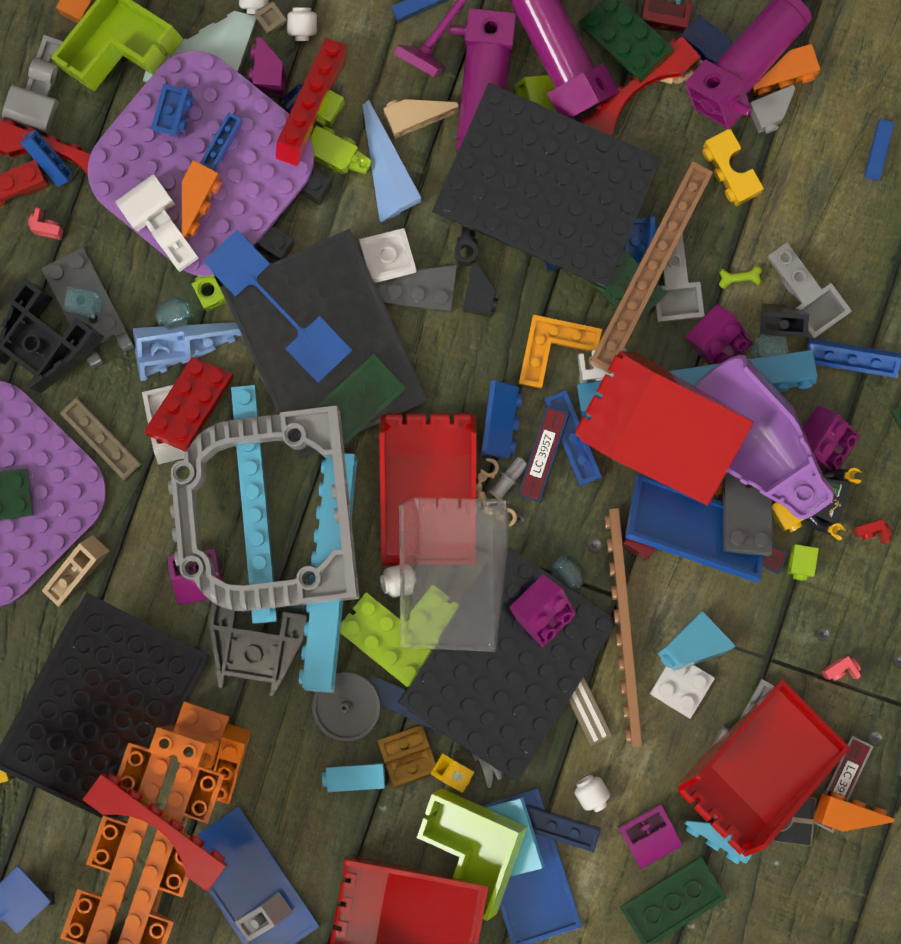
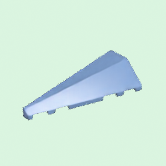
[362,100,421,224]
[133,322,242,381]

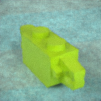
[310,126,372,174]

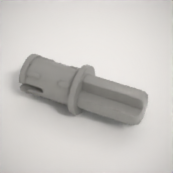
[489,457,528,501]

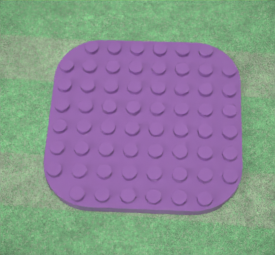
[88,51,314,277]
[0,381,106,607]

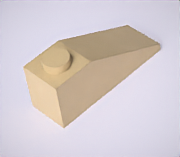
[383,99,459,139]
[42,535,110,607]

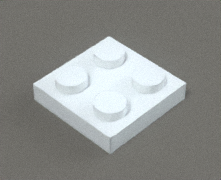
[359,228,416,283]
[649,665,715,719]

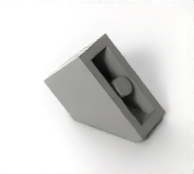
[750,85,795,133]
[235,892,293,942]

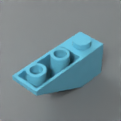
[683,820,752,865]

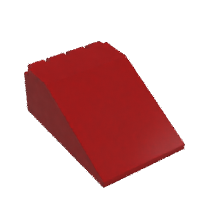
[575,351,755,505]
[379,413,476,565]
[677,679,850,857]
[330,855,488,944]

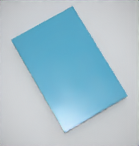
[485,797,545,877]

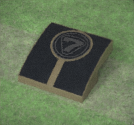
[773,797,817,846]

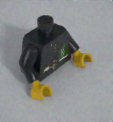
[806,468,862,541]

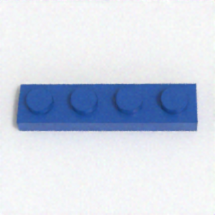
[806,338,901,378]
[544,390,602,487]

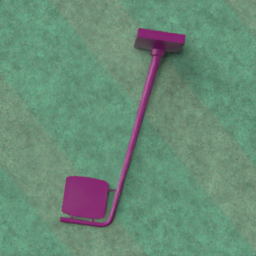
[393,0,467,77]

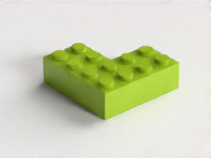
[51,0,183,92]
[340,585,459,687]
[417,788,528,921]

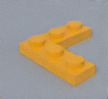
[519,315,602,389]

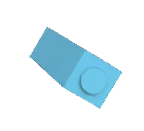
[658,611,735,671]
[322,762,386,792]

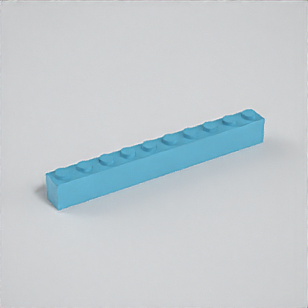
[231,385,279,624]
[299,453,358,693]

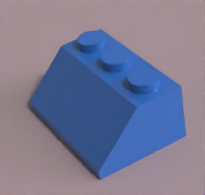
[481,380,522,459]

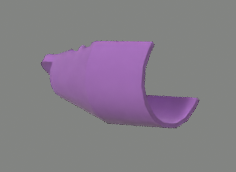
[694,355,834,519]

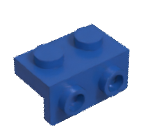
[151,84,194,138]
[623,216,658,264]

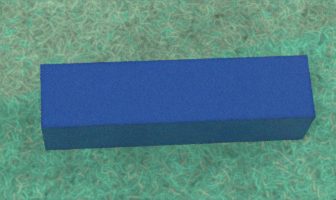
[391,0,449,24]
[200,112,243,172]
[864,119,894,181]
[20,129,73,186]

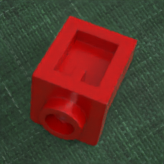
[852,519,892,544]

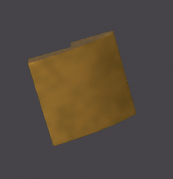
[377,725,436,789]

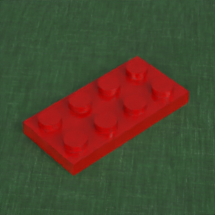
[144,357,234,452]

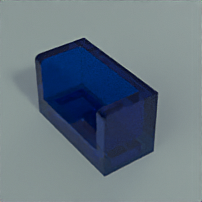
[681,14,734,64]

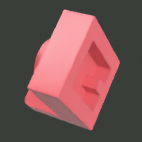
[28,207,64,240]
[820,656,861,681]

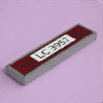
[815,735,873,833]

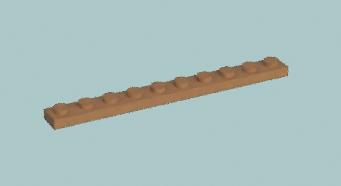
[589,161,713,374]
[604,508,642,748]

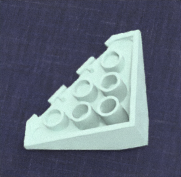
[143,11,257,82]

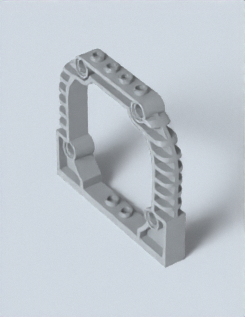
[168,405,360,611]

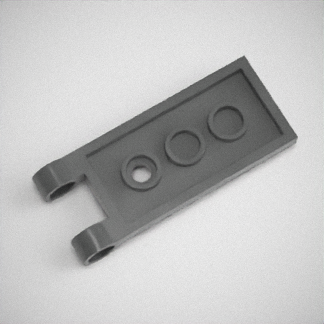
[41,247,135,369]
[723,473,772,556]

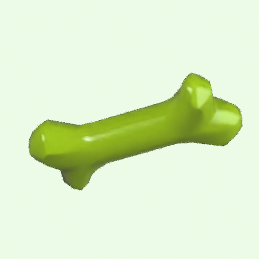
[719,266,762,289]

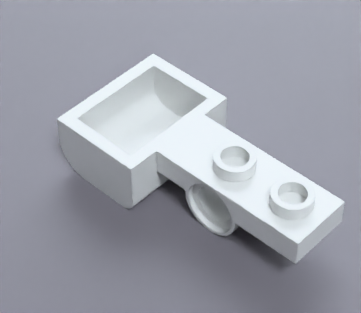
[115,174,199,272]

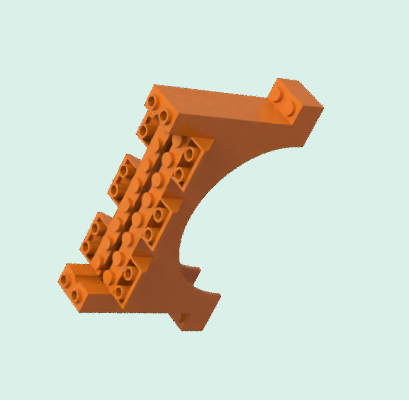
[60,701,232,944]

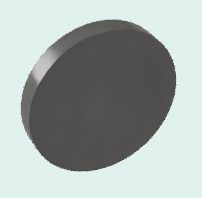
[312,671,382,742]

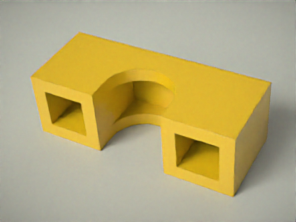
[702,129,764,207]

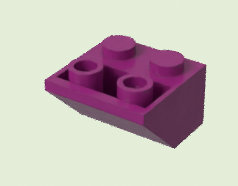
[249,38,286,98]
[684,304,753,365]
[803,406,860,471]
[167,548,223,605]
[509,574,576,647]
[617,803,682,869]

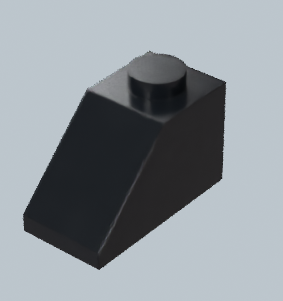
[463,262,499,317]
[760,303,809,337]

